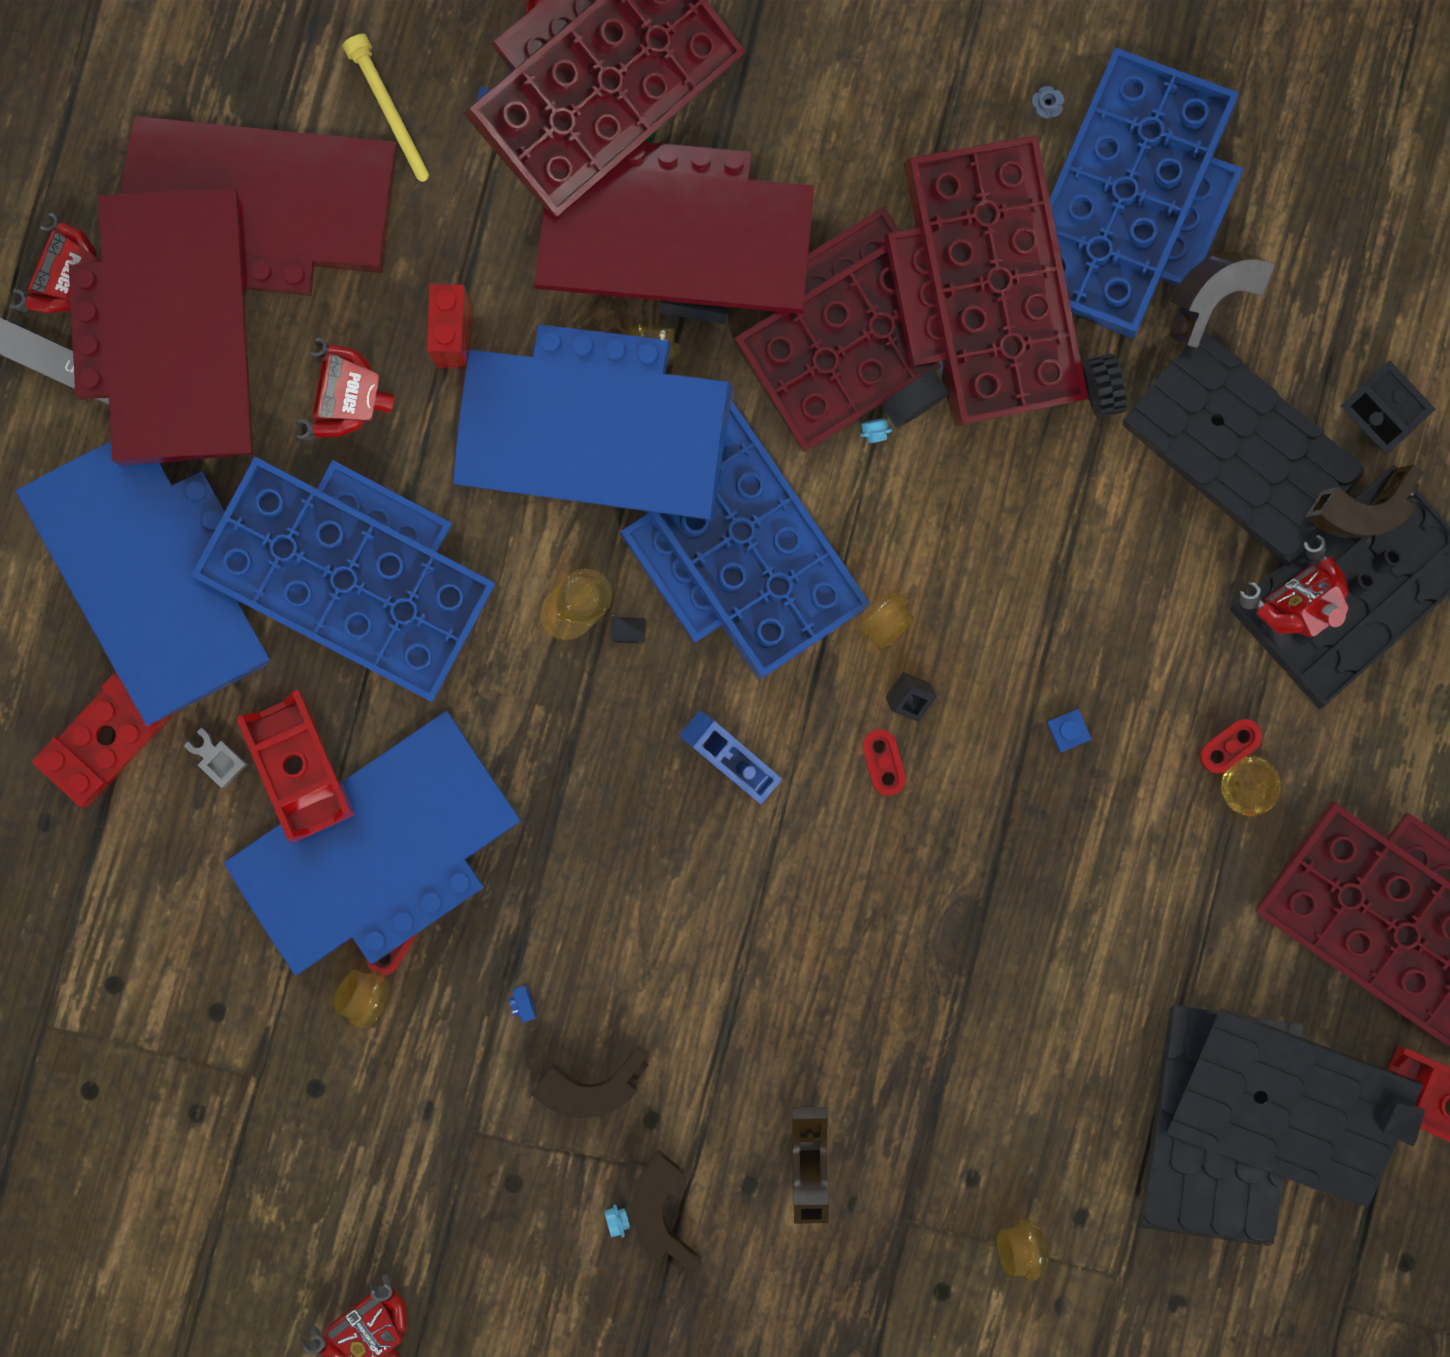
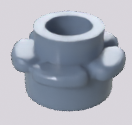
[1032,86,1064,119]

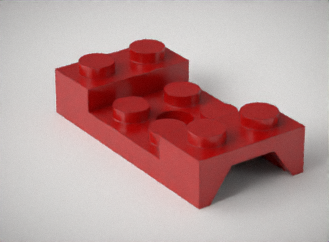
[31,672,176,808]
[236,690,356,843]
[1388,1045,1450,1142]

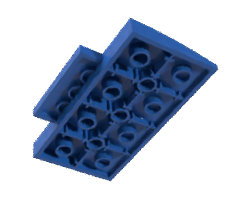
[1050,48,1244,339]
[453,324,734,520]
[620,400,871,681]
[16,441,270,727]
[191,457,496,702]
[224,711,522,976]

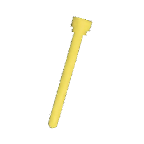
[342,34,429,182]

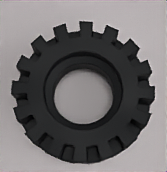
[1083,353,1127,419]

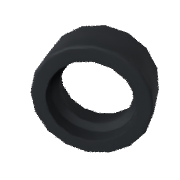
[882,371,949,427]

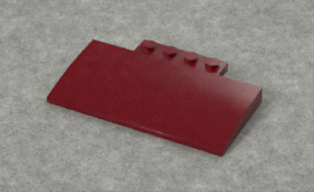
[464,0,745,218]
[120,116,397,296]
[885,135,1088,426]
[535,142,814,314]
[69,189,253,466]
[733,206,941,452]
[1255,801,1450,1048]

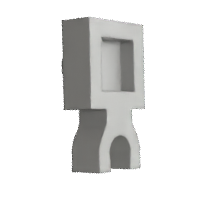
[184,727,248,789]

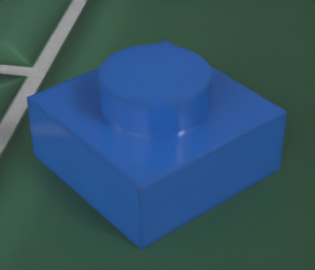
[1046,709,1092,753]
[509,984,538,1023]

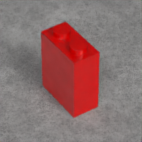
[427,284,472,369]

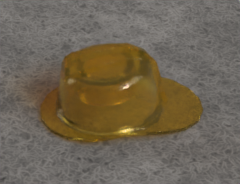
[540,568,613,641]

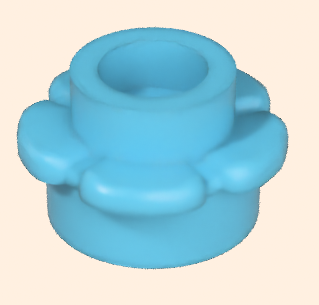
[860,419,893,443]
[604,1204,630,1238]

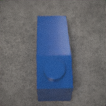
[679,710,782,805]

